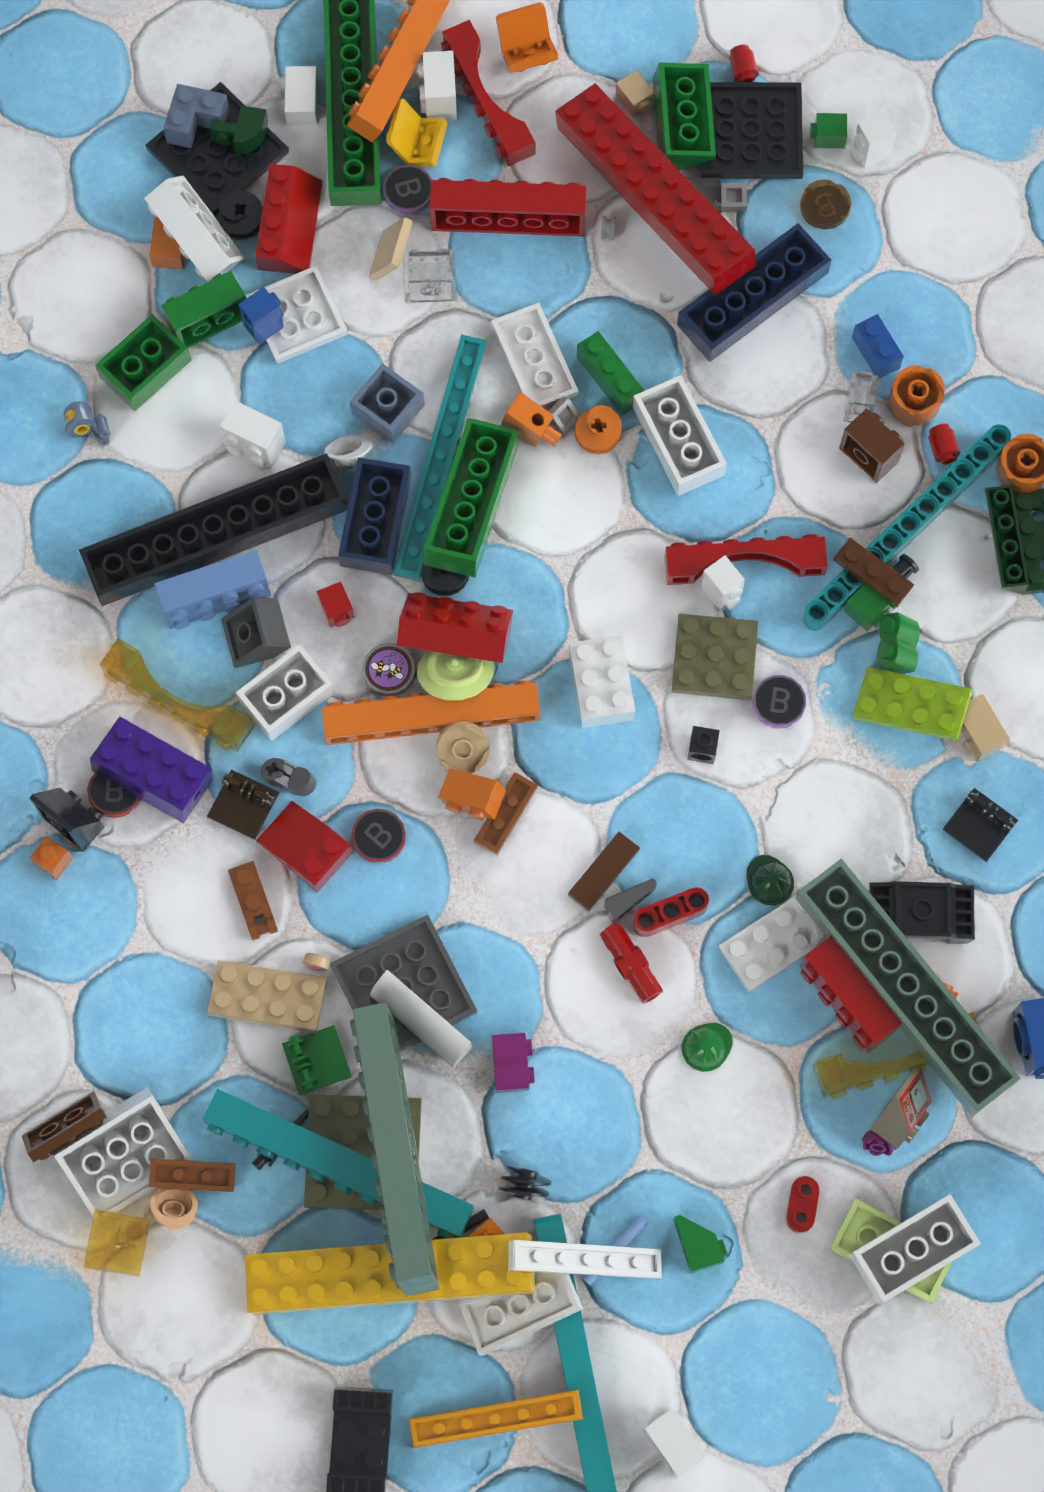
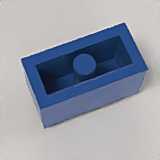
[238,287,284,345]
[852,314,904,380]

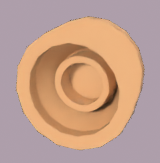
[150,1188,198,1230]

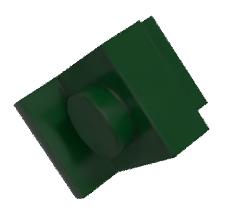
[210,106,268,154]

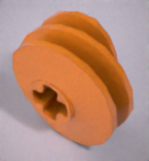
[575,405,622,455]

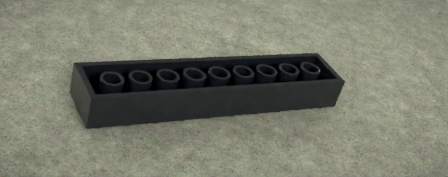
[79,453,348,606]

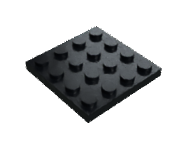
[145,82,289,216]
[701,82,803,179]

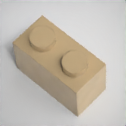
[961,694,1010,761]

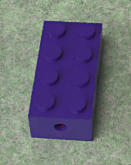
[90,716,212,823]

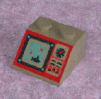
[870,1065,932,1149]

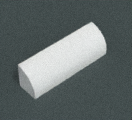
[370,970,472,1069]

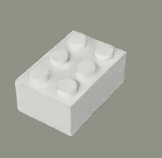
[569,635,635,728]
[236,644,335,742]

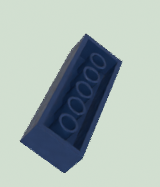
[677,223,831,362]

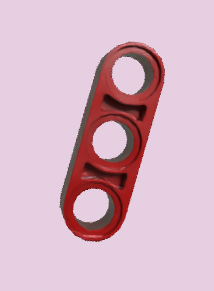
[633,887,709,937]

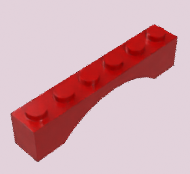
[440,19,536,166]
[665,534,828,585]

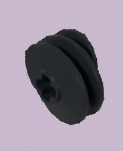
[218,190,263,240]
[422,563,469,596]
[498,1165,552,1200]

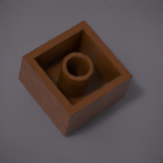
[839,408,905,483]

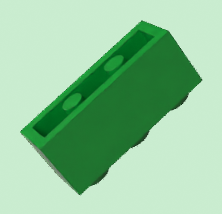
[577,331,644,416]

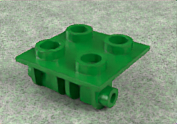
[282,1025,352,1096]

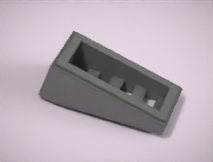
[604,878,657,924]

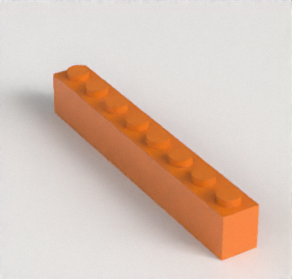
[347,0,450,143]
[322,680,540,745]

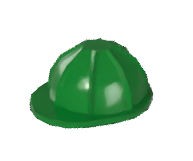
[681,1023,733,1072]

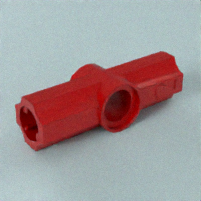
[599,922,663,1004]

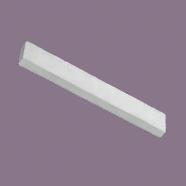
[508,1240,662,1279]

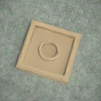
[369,217,412,280]

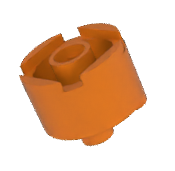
[889,365,945,427]
[996,434,1044,493]

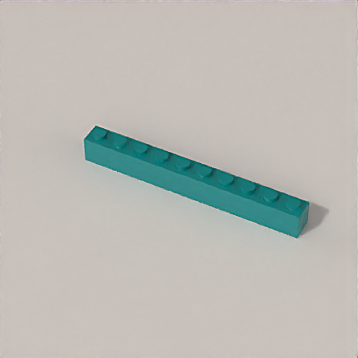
[202,1089,474,1239]

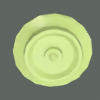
[417,651,494,700]

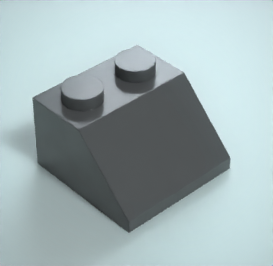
[221,597,291,668]

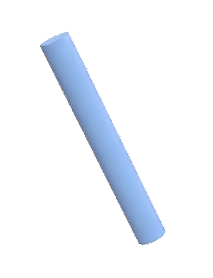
[582,1216,648,1286]

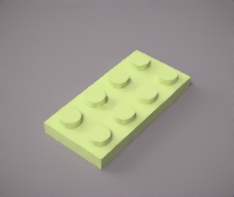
[829,1198,953,1304]

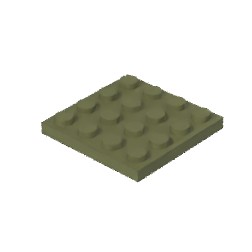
[304,1094,422,1210]

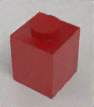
[316,581,355,627]

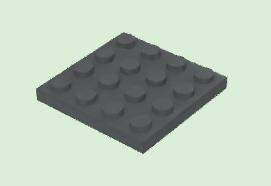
[330,915,478,1052]

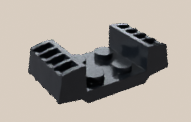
[869,881,975,944]
[326,1386,393,1492]

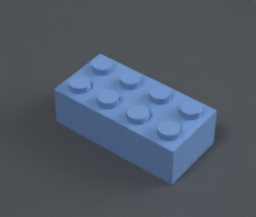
[154,550,271,629]

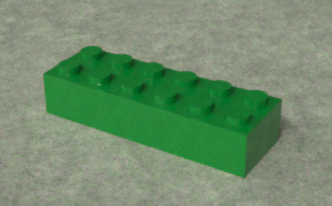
[424,418,519,578]

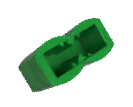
[877,612,920,674]

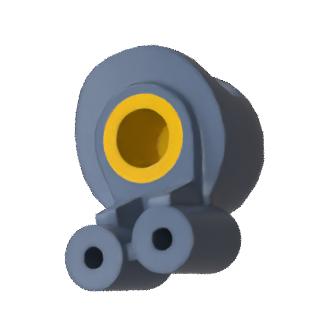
[63,401,111,446]

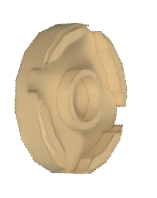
[436,721,489,773]

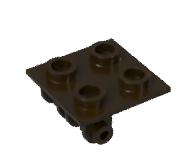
[207,769,280,840]

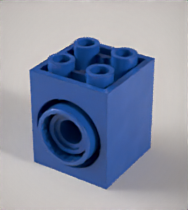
[1012,998,1044,1079]

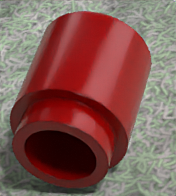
[729,44,759,82]
[928,423,960,465]

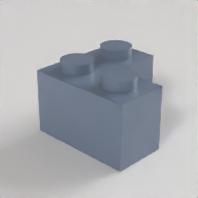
[163,83,230,148]

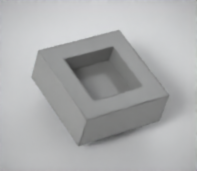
[721,183,747,211]
[548,396,581,434]

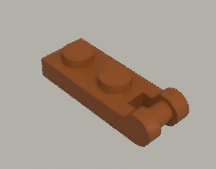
[228,861,278,941]

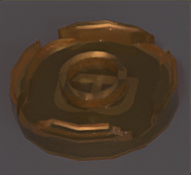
[800,179,851,230]

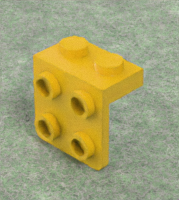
[386,99,448,168]

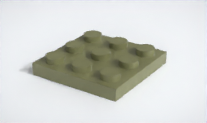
[671,614,758,700]

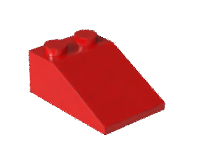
[256,801,353,893]

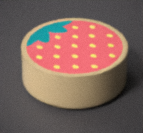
[302,953,331,972]

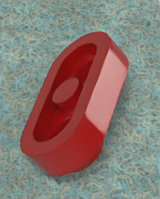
[786,1176,820,1233]

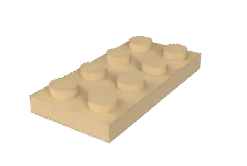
[207,960,327,1033]

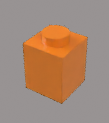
[30,836,73,880]

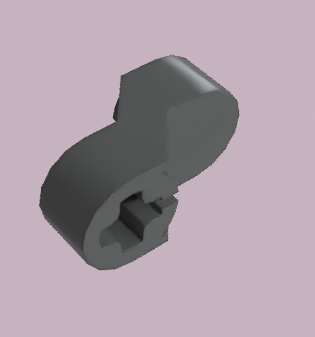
[261,758,317,796]

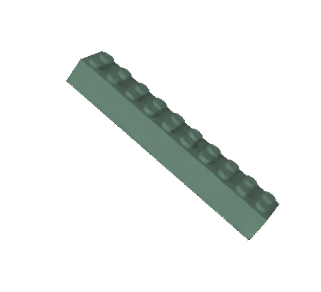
[795,858,1021,1117]
[350,1002,440,1296]

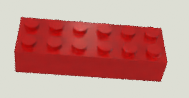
[430,178,586,237]

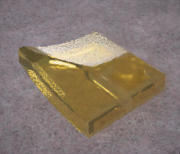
[83,1209,151,1277]

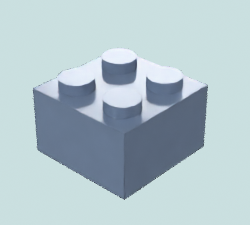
[350,363,425,444]

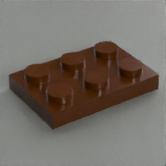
[22,1091,107,1163]

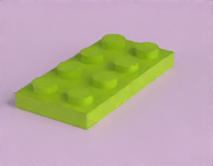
[852,667,972,742]

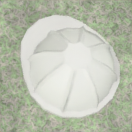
[324,435,372,469]

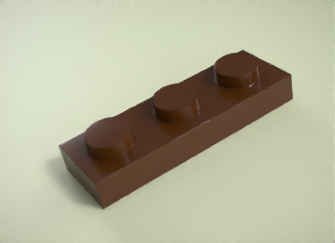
[833,538,915,607]

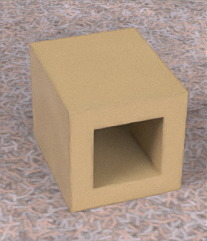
[615,70,654,117]

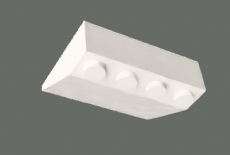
[53,1087,193,1224]

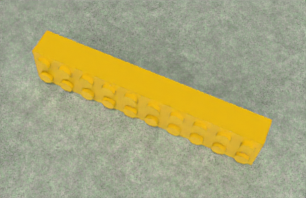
[245,1232,535,1315]

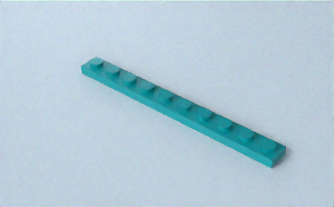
[394,334,486,582]

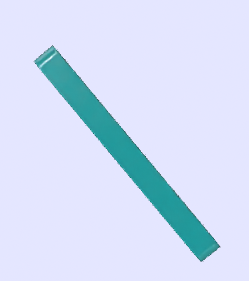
[803,424,1012,631]
[533,1213,617,1492]

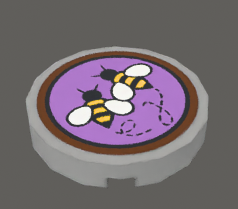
[362,643,416,696]

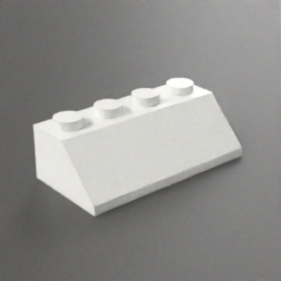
[144,176,246,282]

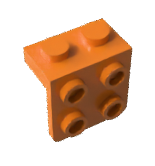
[496,2,558,73]

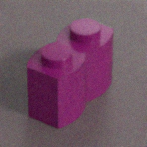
[492,1033,535,1093]

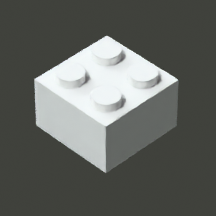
[418,51,457,122]
[220,401,286,469]
[642,1408,708,1479]

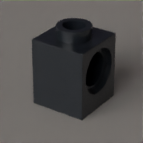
[687,726,720,764]

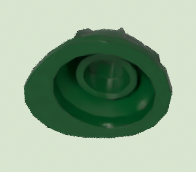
[746,855,794,906]

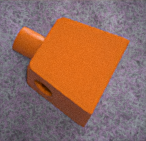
[500,392,562,447]

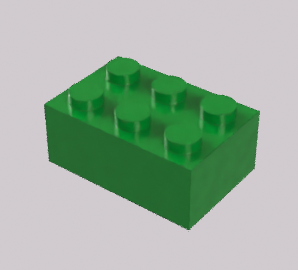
[161,271,246,349]
[95,314,191,411]

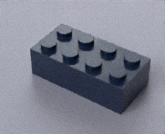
[338,457,411,575]

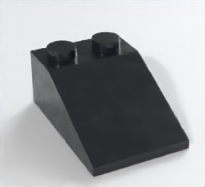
[29,788,105,852]

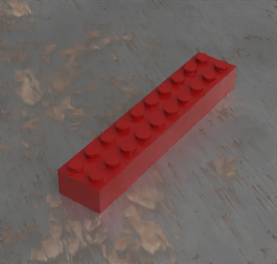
[555,83,756,295]

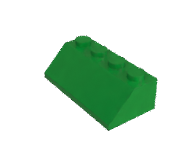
[653,62,716,170]

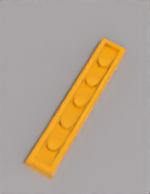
[409,1390,583,1448]

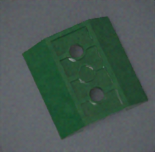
[985,485,1044,595]

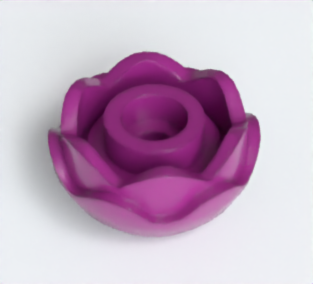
[861,1129,896,1156]

